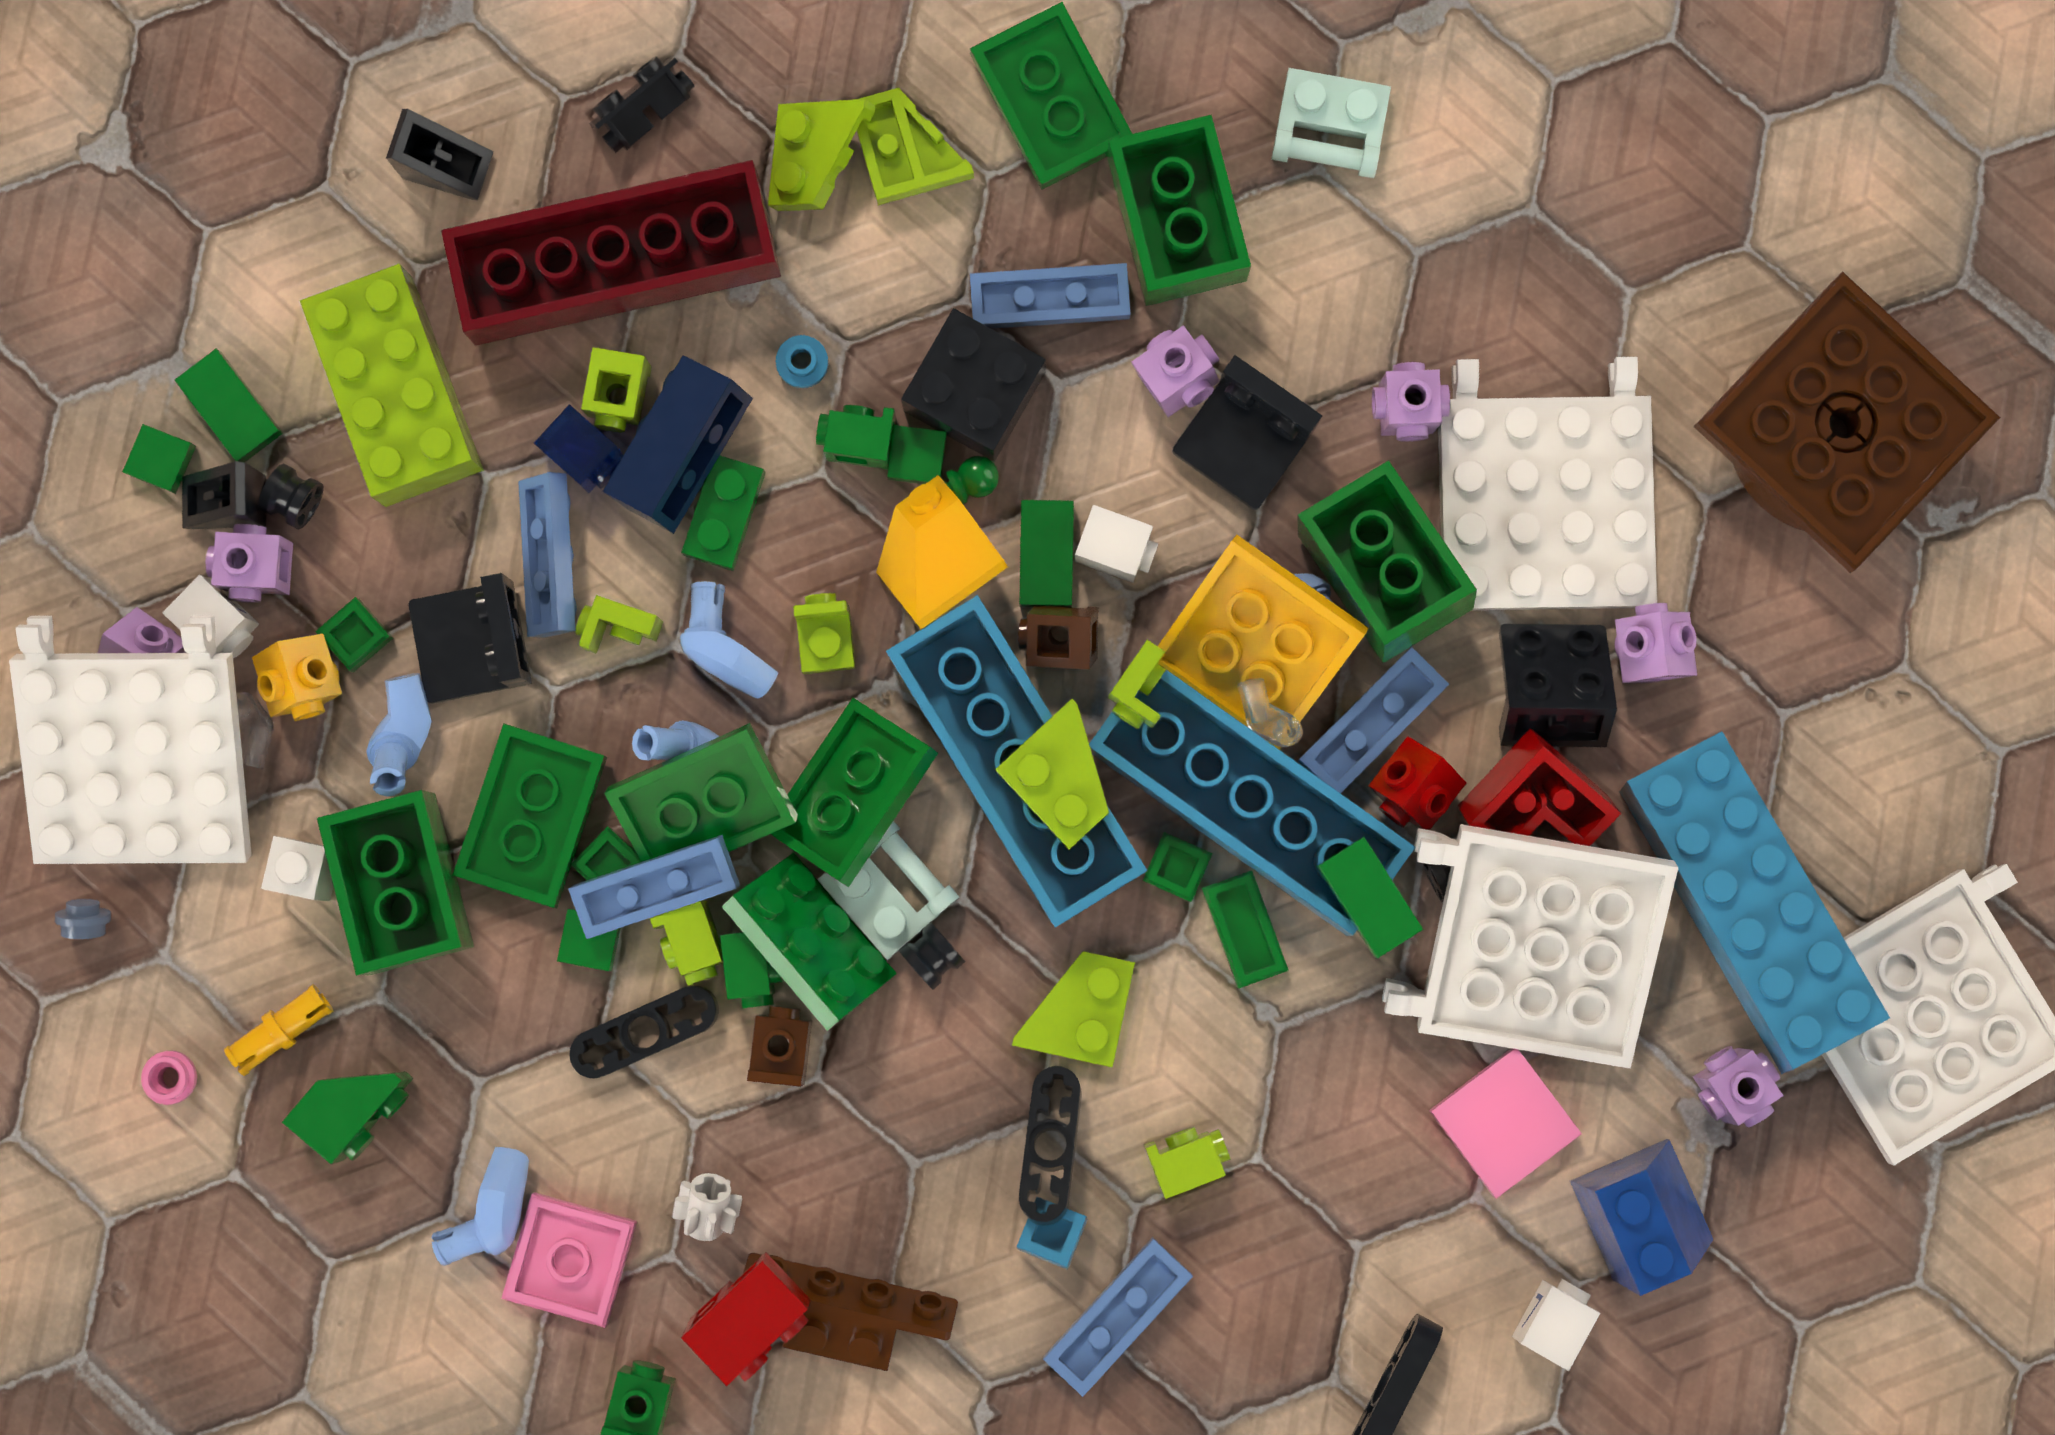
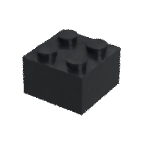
[901,308,1046,462]

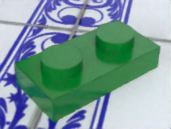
[681,455,766,571]

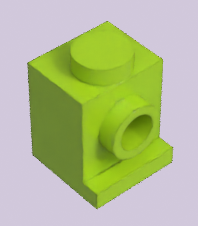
[581,347,652,433]
[650,901,723,986]
[1144,1127,1231,1199]

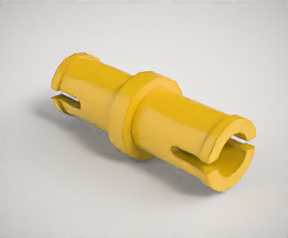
[224,984,334,1076]

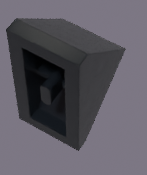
[386,109,494,200]
[182,461,266,529]

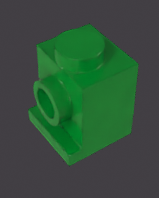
[816,405,897,469]
[720,932,783,1009]
[600,1360,676,1435]

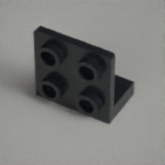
[1172,355,1323,510]
[408,573,532,704]
[1499,624,1617,747]

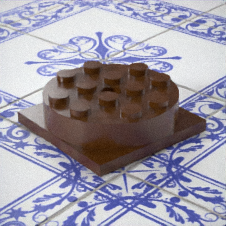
[1693,271,2001,573]

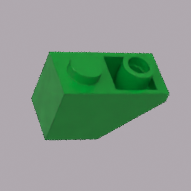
[282,1071,413,1164]

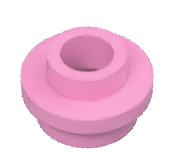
[141,1051,197,1105]

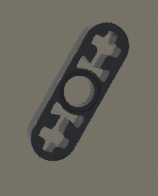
[569,986,719,1078]
[1019,1066,1082,1226]
[1352,1314,1443,1435]

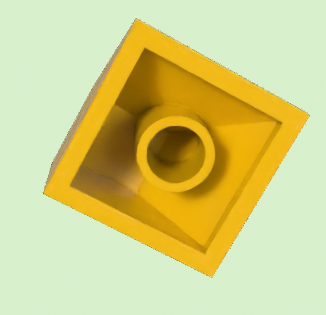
[876,475,1008,630]

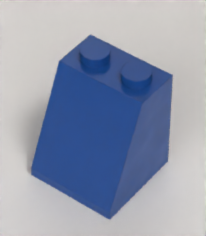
[1570,1139,1713,1296]

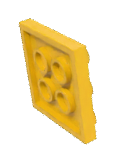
[1158,534,1369,750]

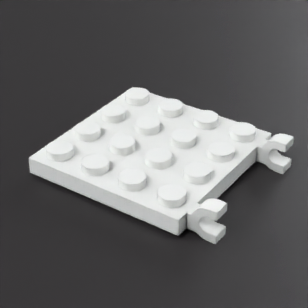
[1438,357,1657,611]
[9,615,252,864]
[1382,824,1678,1069]
[1822,864,2055,1165]

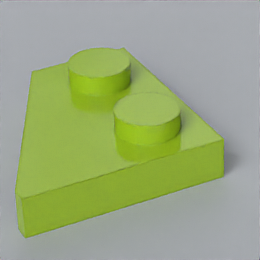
[857,88,974,206]
[768,99,875,211]
[995,699,1109,850]
[1012,951,1135,1068]

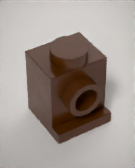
[1018,606,1099,670]
[747,1006,812,1087]

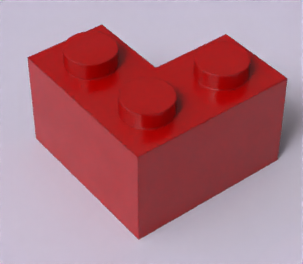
[1458,728,1621,846]
[681,1252,811,1387]

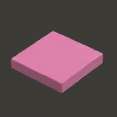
[1429,1048,1582,1199]
[501,1192,637,1328]

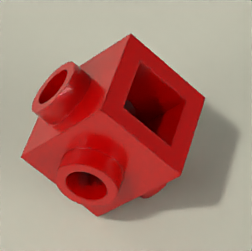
[1368,736,1467,830]

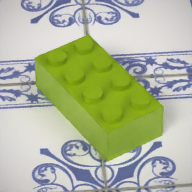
[300,263,484,507]

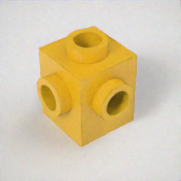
[252,634,342,721]

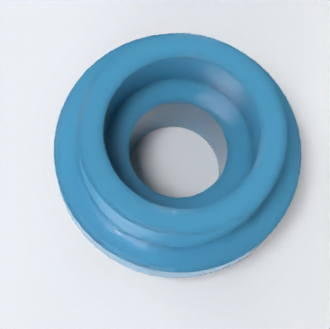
[776,335,829,388]

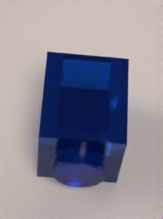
[534,404,624,493]

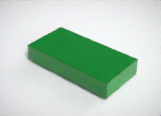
[174,348,283,462]
[1019,500,1074,608]
[1316,837,1424,959]
[1201,870,1289,989]

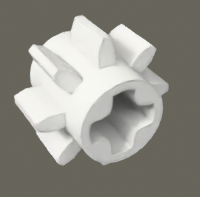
[672,1173,742,1241]

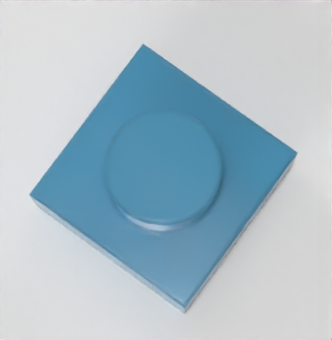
[1017,1197,1088,1270]

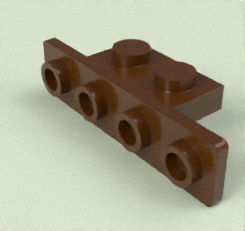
[743,1253,958,1371]

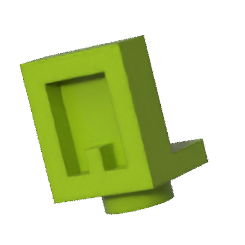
[793,593,856,674]
[575,595,663,654]
[1108,639,1166,729]

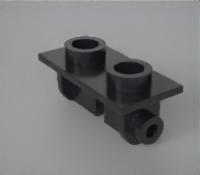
[589,56,695,153]

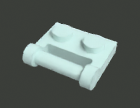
[1271,68,1391,179]
[817,821,959,960]

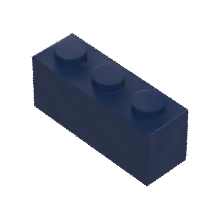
[602,355,753,534]

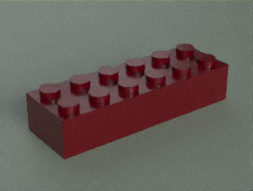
[441,160,781,346]

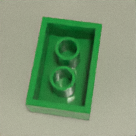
[1107,114,1251,306]
[1297,460,1477,663]
[317,790,474,976]

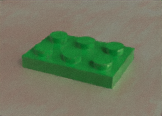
[970,2,1132,190]
[770,698,938,887]
[452,723,607,908]
[604,723,798,862]
[722,852,897,1031]

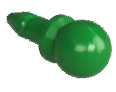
[945,456,999,505]

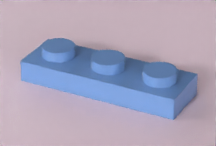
[970,263,1131,329]
[518,472,577,638]
[1298,647,1449,793]
[568,835,740,939]
[1043,1237,1193,1397]

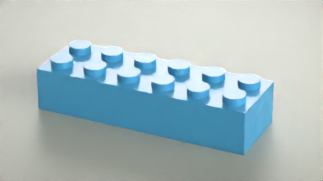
[886,595,1147,928]
[1089,670,1416,936]
[1619,731,1890,1074]

